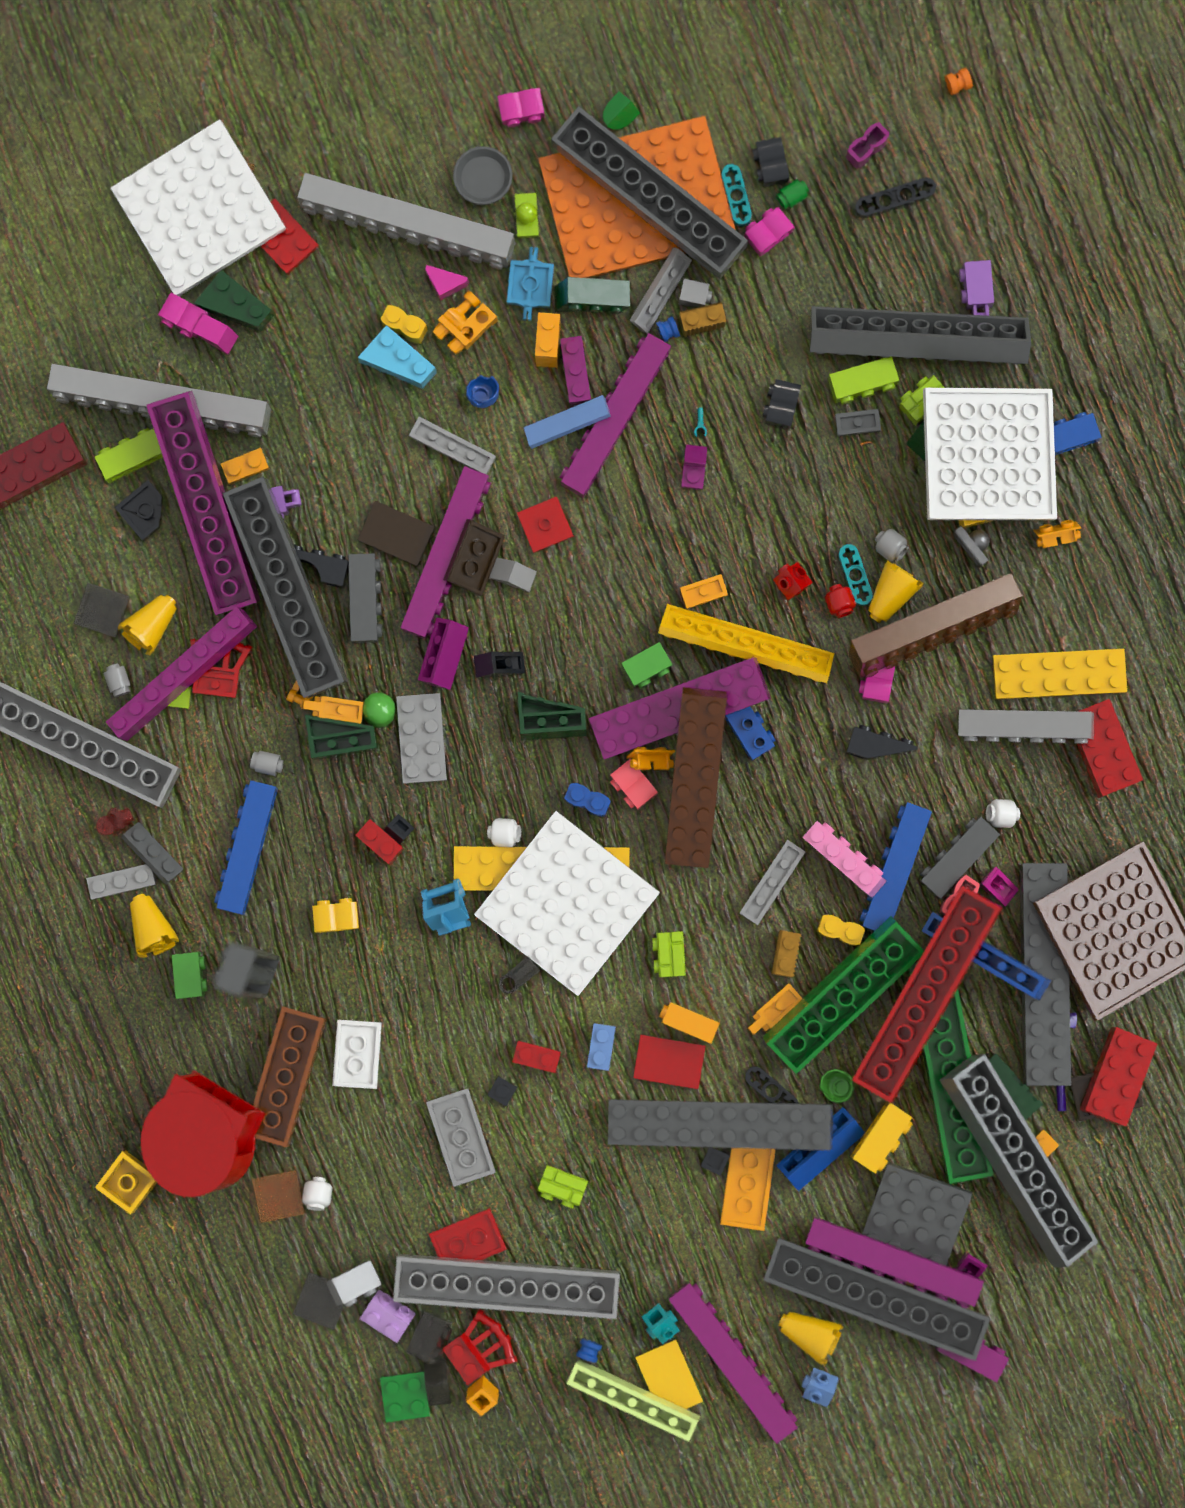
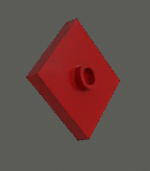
[517,496,574,554]

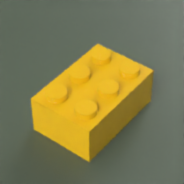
[850,1101,913,1173]

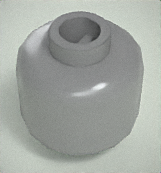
[875,529,908,561]

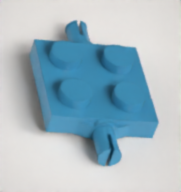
[507,247,554,321]

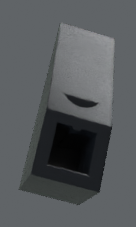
[845,725,918,760]

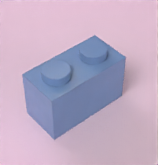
[587,1023,615,1071]

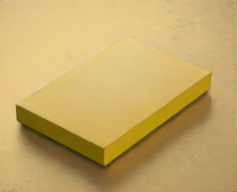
[635,1339,703,1409]

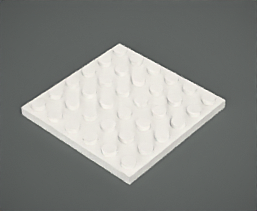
[111,119,286,296]
[923,388,1057,520]
[474,811,660,996]

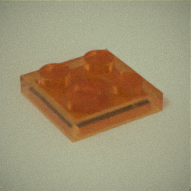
[252,1170,305,1223]

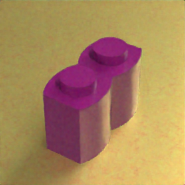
[846,122,890,169]

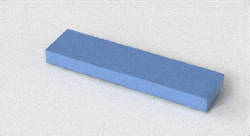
[524,395,611,449]

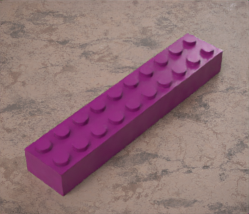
[146,391,261,615]

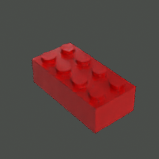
[1076,699,1143,798]
[1080,1027,1157,1127]

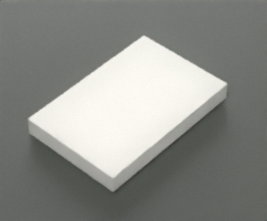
[333,1020,382,1089]

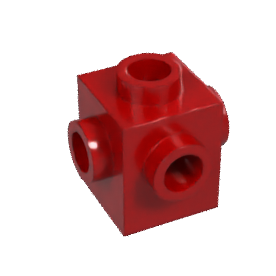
[773,562,813,600]

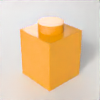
[466,1375,499,1416]

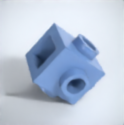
[801,1368,839,1407]

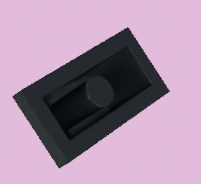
[474,652,525,678]

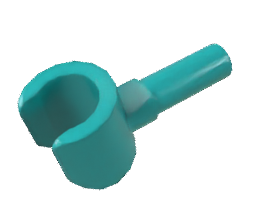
[694,408,707,437]

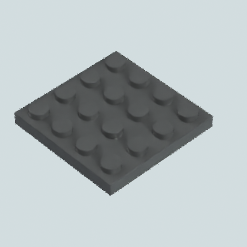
[862,1162,972,1265]

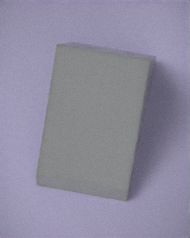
[489,558,537,592]

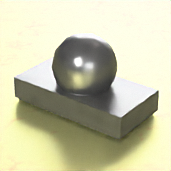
[953,526,990,567]

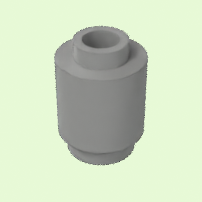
[103,663,131,697]
[250,751,284,776]

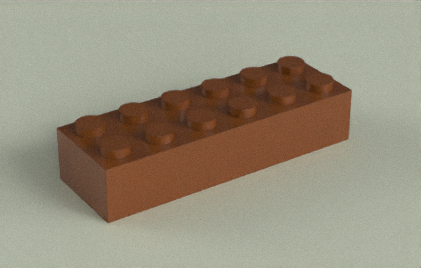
[253,1006,327,1147]

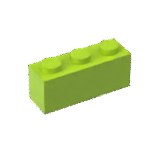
[828,357,899,404]
[95,428,163,483]

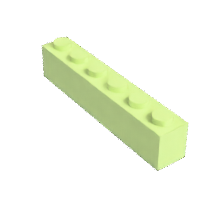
[567,1359,700,1441]

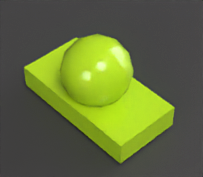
[515,193,539,238]

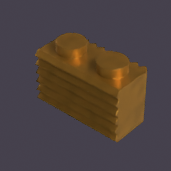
[679,302,726,337]
[771,930,802,978]

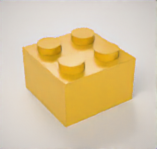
[95,1151,157,1214]

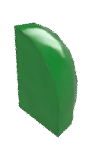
[603,91,640,130]

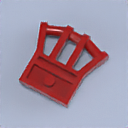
[190,638,253,698]
[442,1309,518,1385]

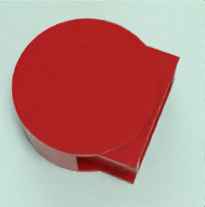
[141,1070,266,1197]

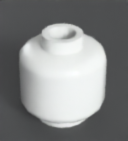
[986,799,1020,828]
[487,818,521,847]
[302,1177,332,1211]

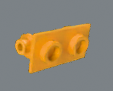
[1033,520,1081,548]
[626,747,675,770]

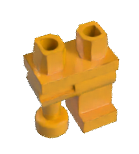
[433,291,498,355]

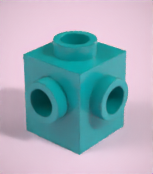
[642,1303,680,1344]

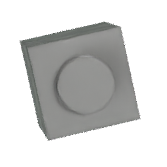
[679,279,712,308]

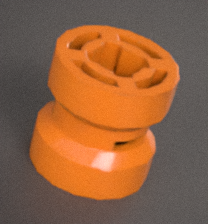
[945,68,973,95]

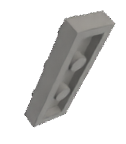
[86,864,156,900]

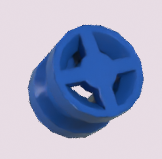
[656,316,680,342]
[576,1338,602,1363]

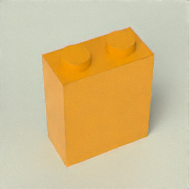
[535,312,561,368]
[659,1002,720,1043]

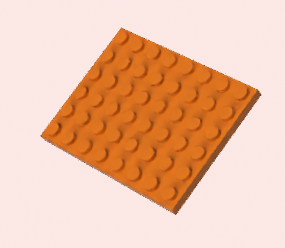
[538,116,736,278]

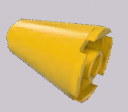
[868,560,924,623]
[117,595,177,655]
[130,894,179,958]
[779,1312,843,1366]

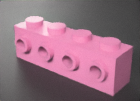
[803,821,886,898]

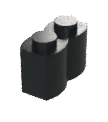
[752,137,790,187]
[762,379,801,430]

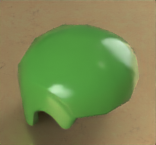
[363,692,395,728]
[820,1069,855,1103]

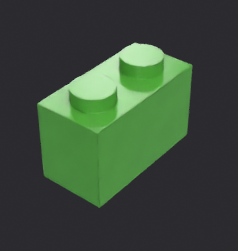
[621,642,672,689]
[172,952,208,999]

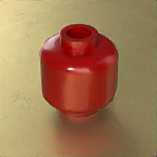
[825,584,856,618]

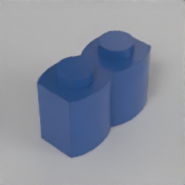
[564,783,611,817]

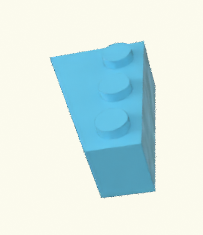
[358,325,437,389]

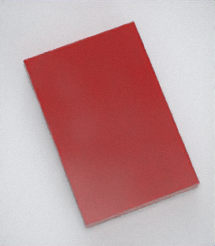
[633,1035,706,1089]
[429,1208,507,1260]

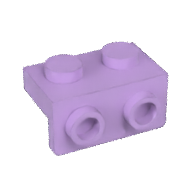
[360,1290,415,1343]

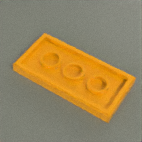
[720,1148,776,1231]

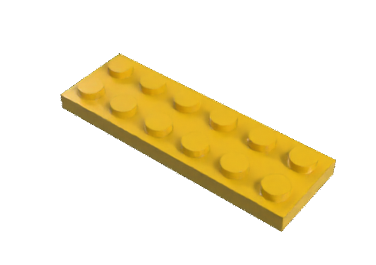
[992,649,1127,700]

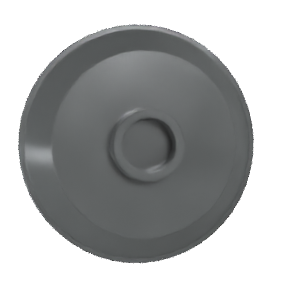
[453,146,512,205]

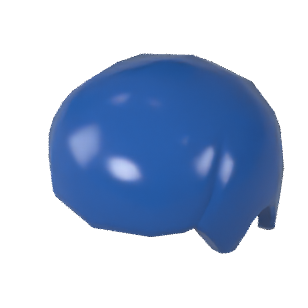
[466,375,499,408]

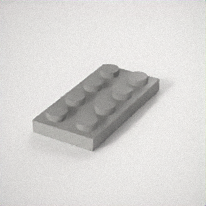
[396,693,447,784]
[426,1088,496,1187]

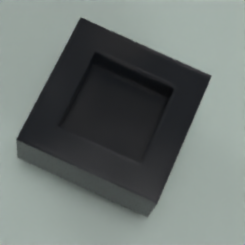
[384,814,415,844]
[487,1076,517,1106]
[701,1147,730,1176]

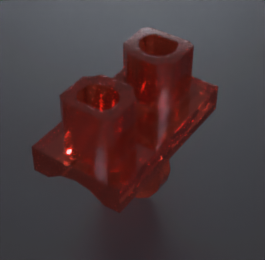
[96,807,134,837]

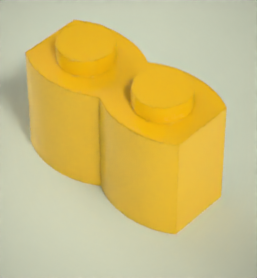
[381,305,428,344]
[312,898,359,933]
[817,915,865,946]

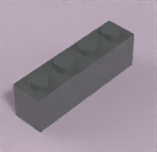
[348,553,382,644]
[919,817,1000,899]

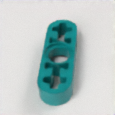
[721,164,752,227]
[838,544,873,606]

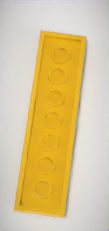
[658,604,835,683]
[454,846,630,891]

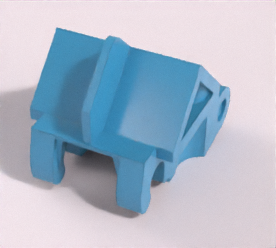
[421,879,471,936]

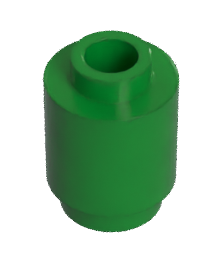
[776,179,809,210]

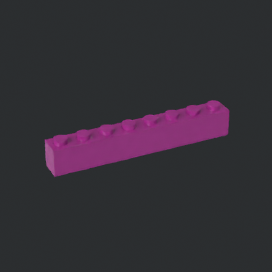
[560,333,671,498]
[400,466,491,640]
[106,607,257,741]
[805,1216,984,1309]
[668,1282,798,1444]

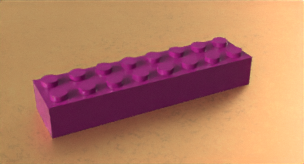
[589,657,771,759]

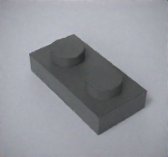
[835,409,881,437]

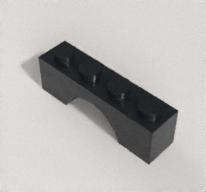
[294,545,349,589]

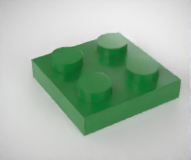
[380,1371,430,1422]

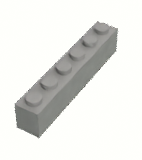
[958,710,1094,744]

